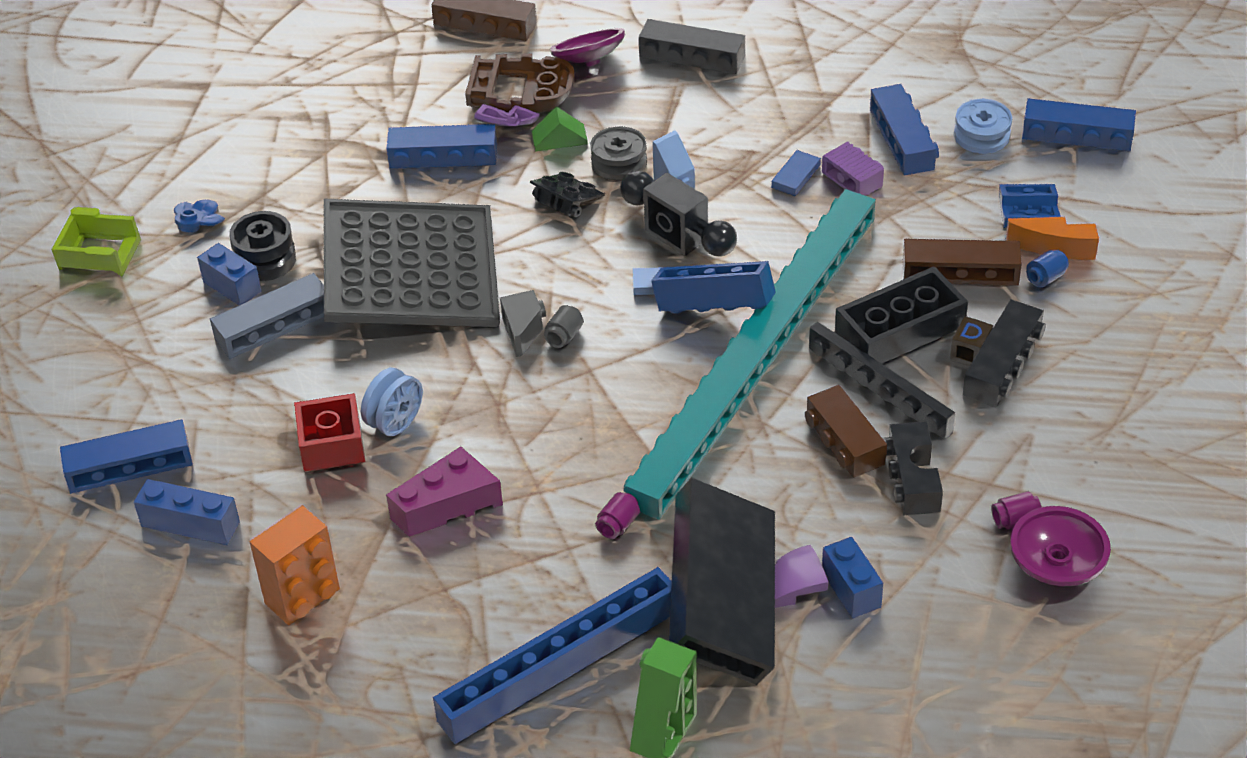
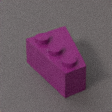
[386,446,503,537]

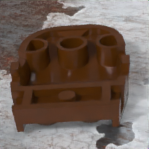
[465,53,574,113]

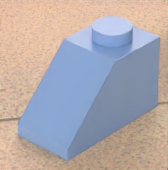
[653,130,695,189]

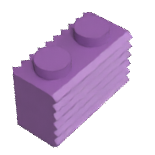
[822,141,884,196]

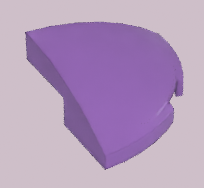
[474,104,540,126]
[775,545,828,608]

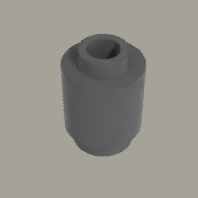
[544,305,584,348]

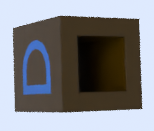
[950,316,993,366]

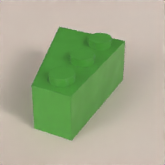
[630,637,697,758]

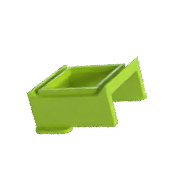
[51,207,141,277]

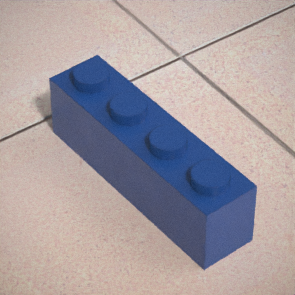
[870,84,939,176]
[1022,98,1136,151]
[386,124,497,169]
[651,261,776,313]
[60,419,193,494]

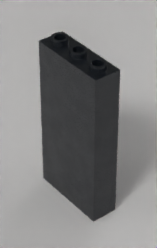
[669,477,775,685]

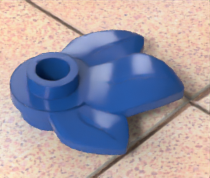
[174,199,225,232]

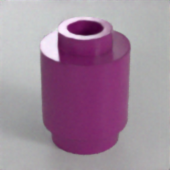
[991,491,1042,530]
[595,492,640,539]

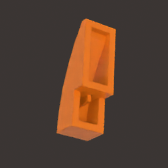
[1006,217,1099,260]

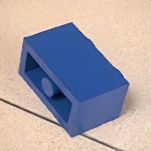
[197,242,262,305]
[822,536,884,619]

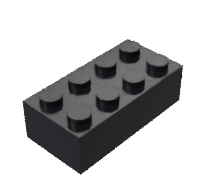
[835,267,968,363]

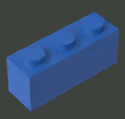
[134,479,240,545]

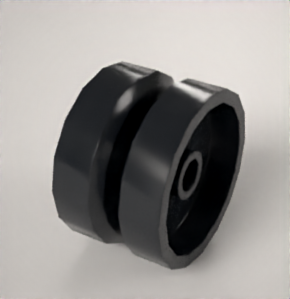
[229,211,296,281]

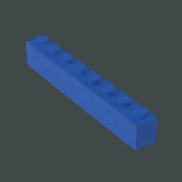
[433,567,672,744]

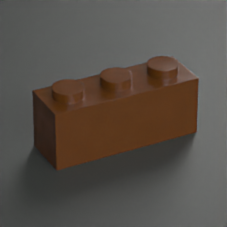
[805,385,887,478]

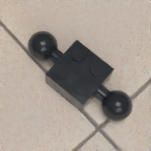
[620,170,737,257]

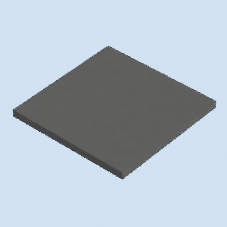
[323,199,500,327]

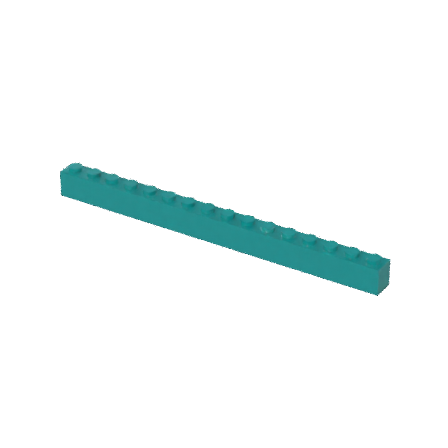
[624,189,876,520]

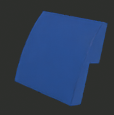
[999,184,1061,228]

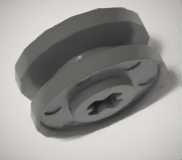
[590,126,647,180]

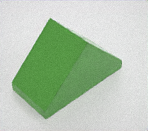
[532,107,588,151]

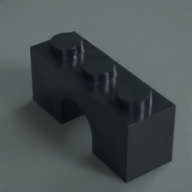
[884,421,943,515]

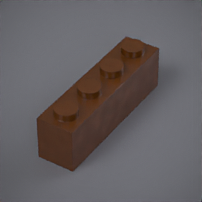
[431,0,537,41]
[902,238,1022,286]

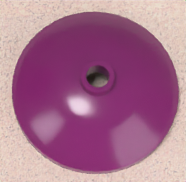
[550,28,626,66]
[1010,506,1111,586]

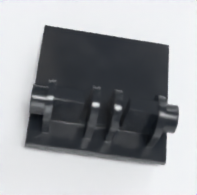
[530,172,605,218]

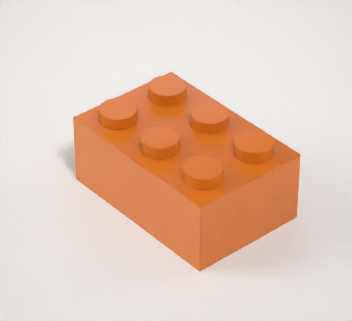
[249,505,340,626]

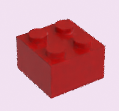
[294,393,366,472]

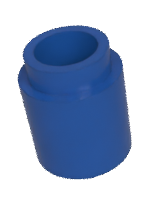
[1026,250,1069,288]

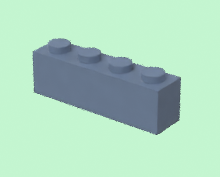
[210,273,324,359]

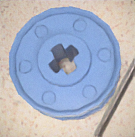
[954,98,1013,154]
[360,367,423,436]

